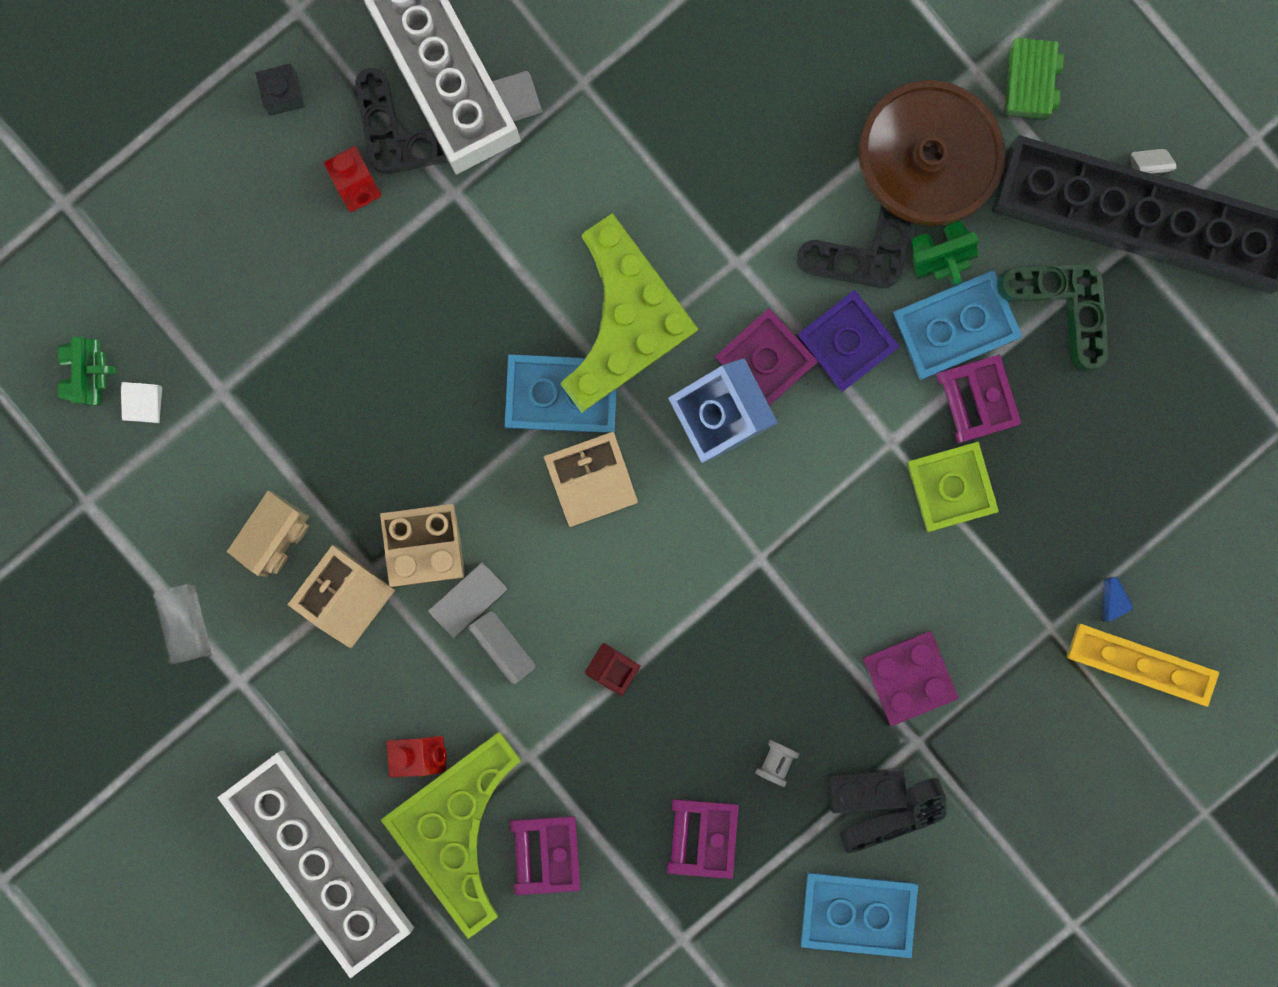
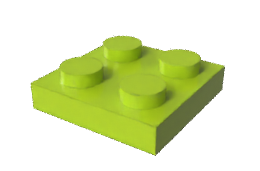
[907,441,999,532]

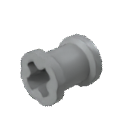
[755,740,800,787]

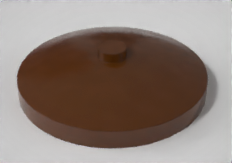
[858,80,1005,226]

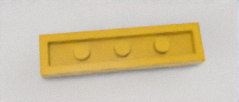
[1066,624,1220,707]

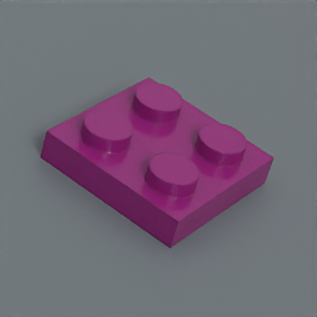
[715,308,818,406]
[862,631,959,726]

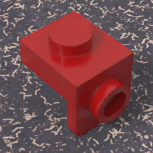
[323,146,381,212]
[386,736,447,777]

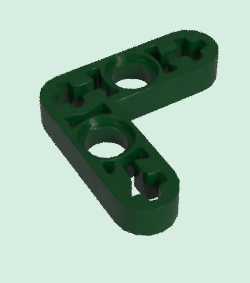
[997,264,1108,371]

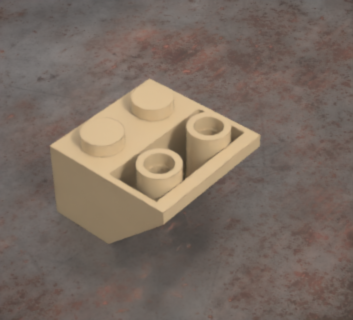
[544,432,638,528]
[227,491,309,577]
[380,504,466,587]
[287,545,395,649]

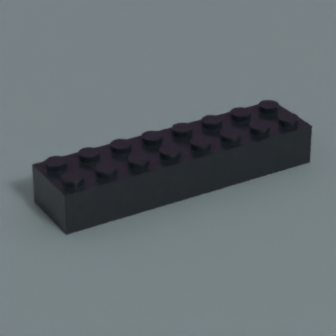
[992,135,1278,294]

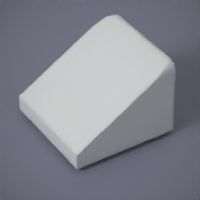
[1130,149,1177,177]
[121,382,162,423]

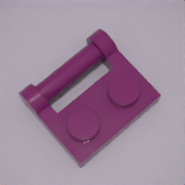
[936,354,1021,444]
[666,799,739,879]
[510,816,581,895]

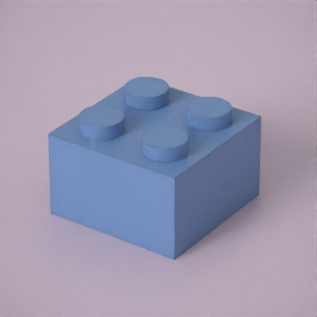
[668,358,778,463]

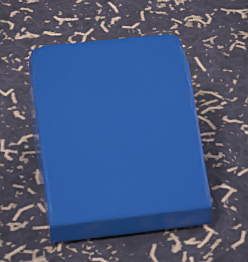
[1102,577,1134,622]

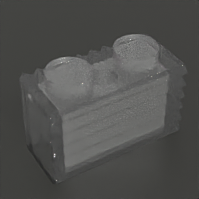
[153,584,212,664]

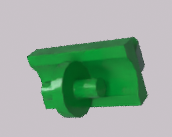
[912,221,979,285]
[58,337,117,406]

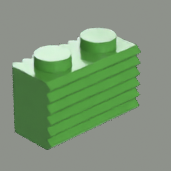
[1004,38,1064,120]

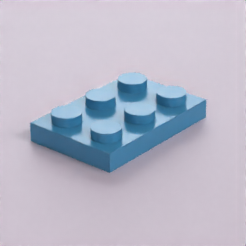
[892,270,1022,380]
[505,354,617,434]
[800,872,918,958]

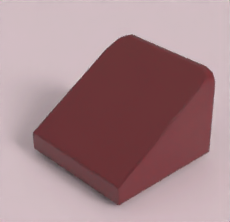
[585,643,641,697]

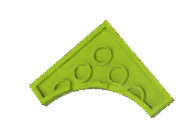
[560,213,699,413]
[381,731,522,939]

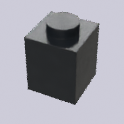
[255,63,305,116]

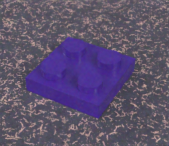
[797,289,900,393]

